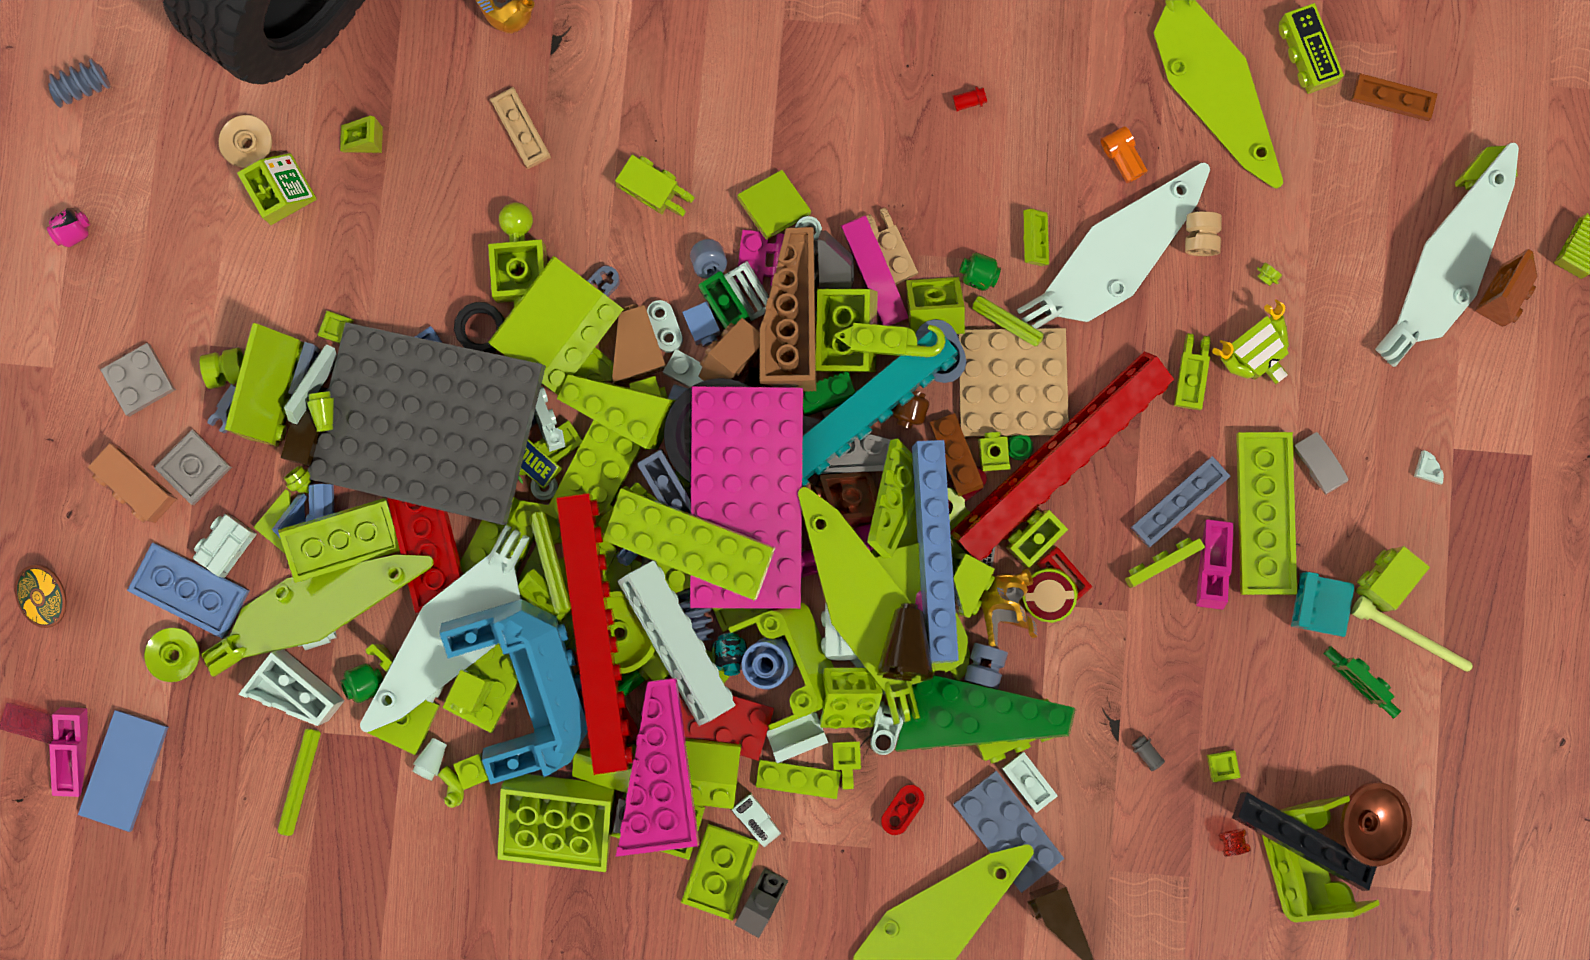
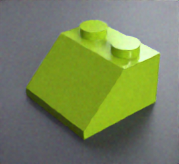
[906,277,965,334]

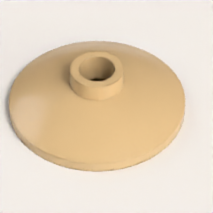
[219,115,272,168]

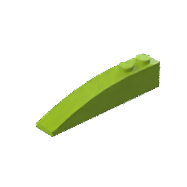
[572,738,741,809]

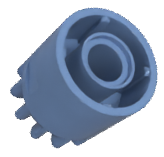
[742,635,797,689]

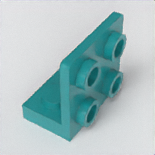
[1291,572,1354,637]

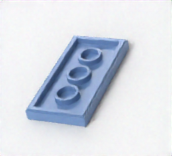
[127,542,250,639]
[78,710,169,832]

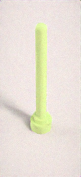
[1351,596,1473,671]

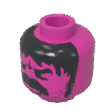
[47,208,90,247]

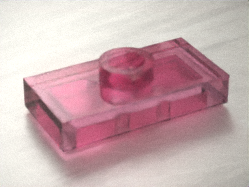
[0,703,53,744]

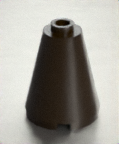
[877,603,933,681]

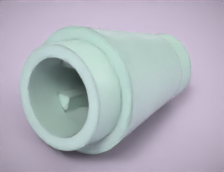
[412,738,447,781]

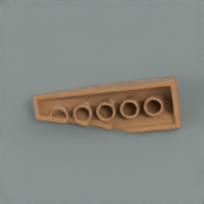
[760,227,816,391]

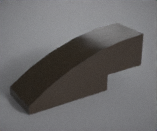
[280,387,328,466]

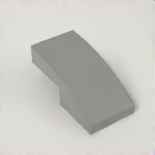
[1294,432,1349,495]

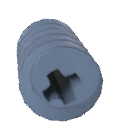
[48,58,111,108]
[676,588,714,641]

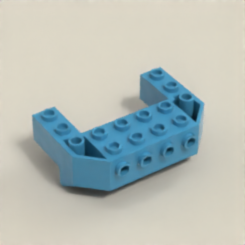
[439,599,588,785]

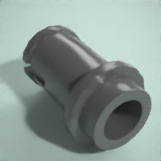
[1131,735,1165,771]

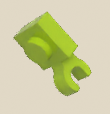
[832,742,861,790]

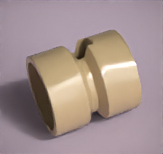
[1185,212,1222,256]

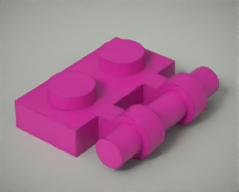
[736,230,785,287]

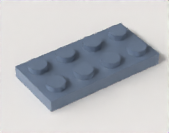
[953,770,1064,893]

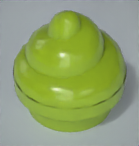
[284,466,312,494]

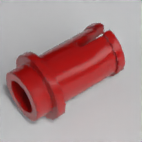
[952,86,987,112]

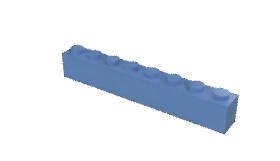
[912,440,958,663]

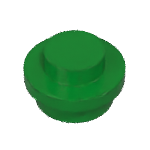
[1008,435,1033,461]

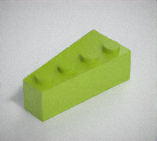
[557,375,676,449]

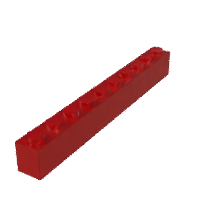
[950,351,1174,561]
[556,493,633,775]

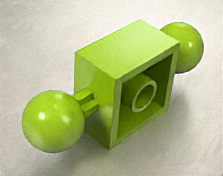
[488,202,547,307]

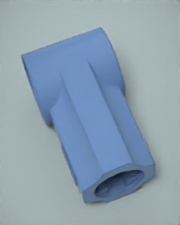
[306,484,334,521]

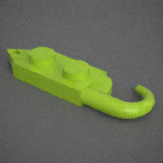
[835,323,946,357]

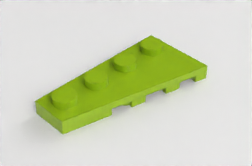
[867,439,915,559]

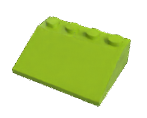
[488,256,624,395]
[225,323,304,447]
[498,774,615,872]

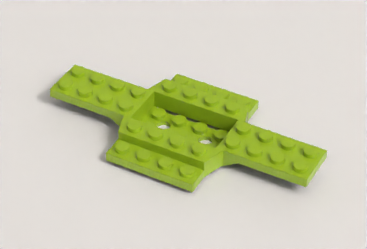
[442,420,642,733]

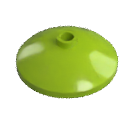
[606,591,656,674]

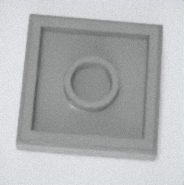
[154,429,232,505]

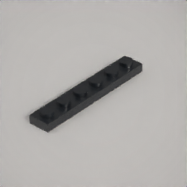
[1232,792,1377,891]

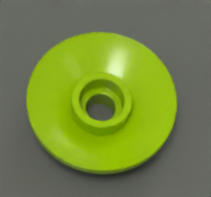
[144,628,200,682]

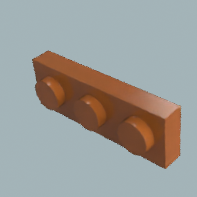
[1351,73,1438,121]
[930,413,984,497]

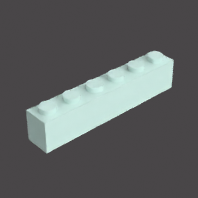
[618,561,736,726]

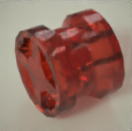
[1218,828,1251,857]

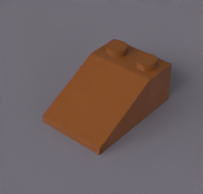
[1475,249,1538,327]

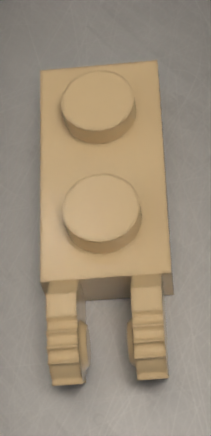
[866,207,918,285]

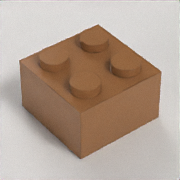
[698,318,760,381]

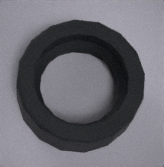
[454,302,505,353]

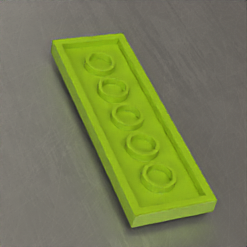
[1236,432,1297,595]
[603,488,776,600]

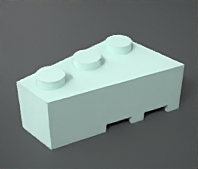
[238,649,345,726]

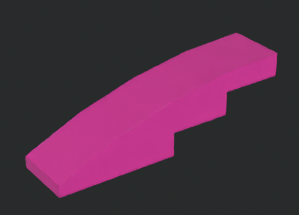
[841,215,909,326]

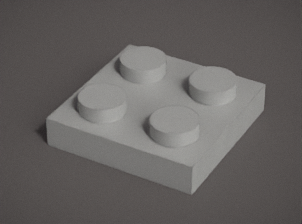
[101,343,176,417]

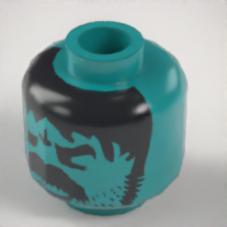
[712,633,747,676]

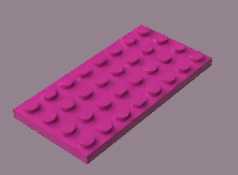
[690,387,803,608]

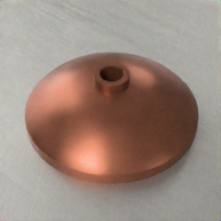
[1340,782,1412,866]

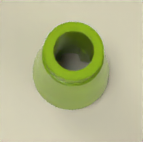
[307,391,334,432]

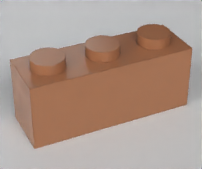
[88,443,177,523]

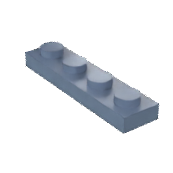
[1130,456,1230,548]

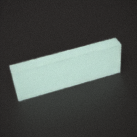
[284,344,337,425]

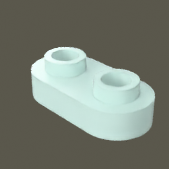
[647,300,683,353]

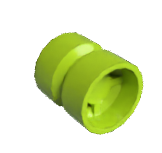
[199,347,244,389]

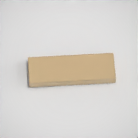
[490,87,551,169]

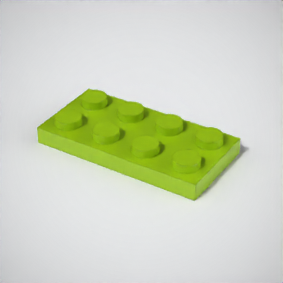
[278,498,400,583]

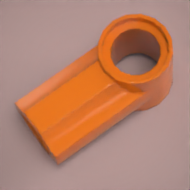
[1100,126,1148,183]

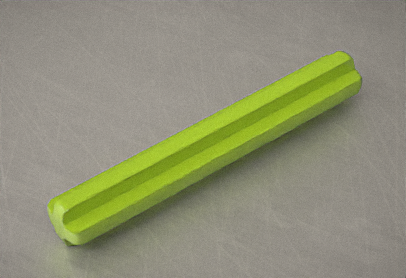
[530,512,571,615]
[277,728,321,836]

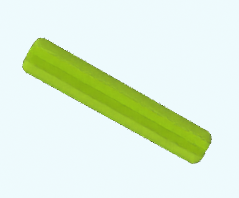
[973,296,1044,346]

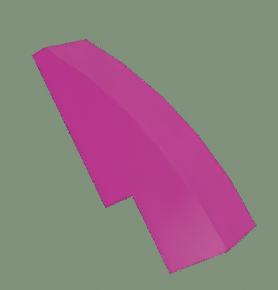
[1196,519,1233,610]
[49,707,88,797]

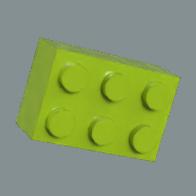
[816,289,878,372]

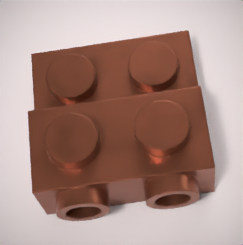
[812,472,878,530]

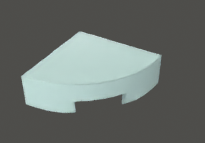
[1414,450,1444,485]

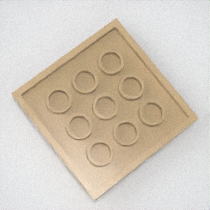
[958,328,1068,437]

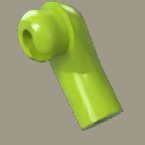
[438,766,464,808]

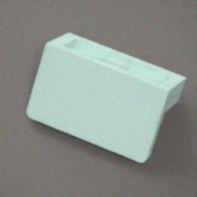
[766,712,828,763]

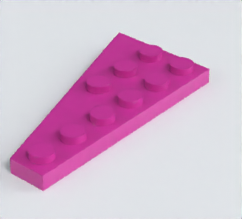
[616,678,700,857]

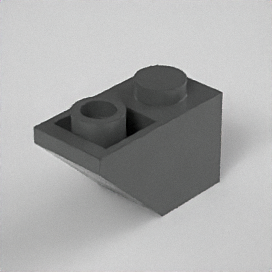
[814,230,854,289]
[735,868,788,938]

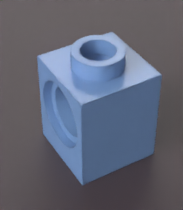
[682,302,721,346]

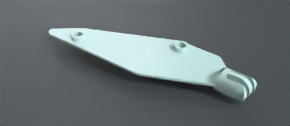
[1375,143,1519,367]
[1017,163,1210,329]
[360,525,530,732]

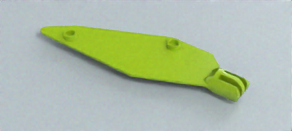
[1154,0,1283,189]
[798,487,920,725]
[201,555,434,677]
[854,844,1034,960]

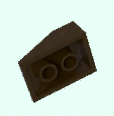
[1027,881,1094,960]

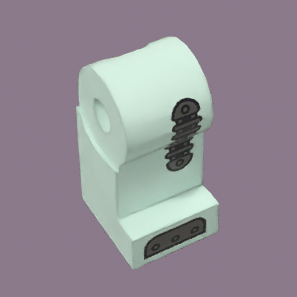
[731,793,782,847]

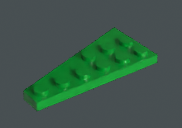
[895,675,1076,752]

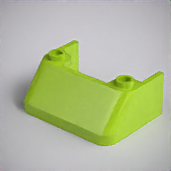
[729,602,834,731]
[1262,795,1380,922]

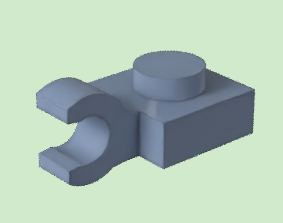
[207,384,236,434]

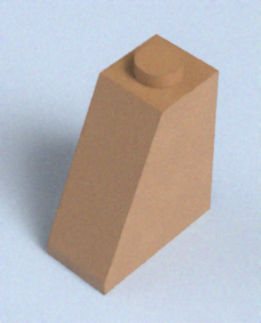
[612,304,665,385]

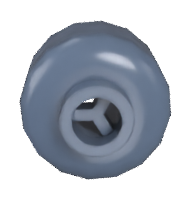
[690,239,727,279]

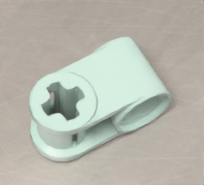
[870,701,903,755]

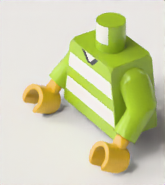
[1212,299,1289,384]

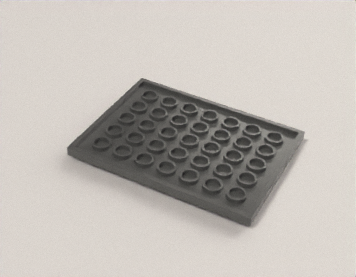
[308,322,546,525]

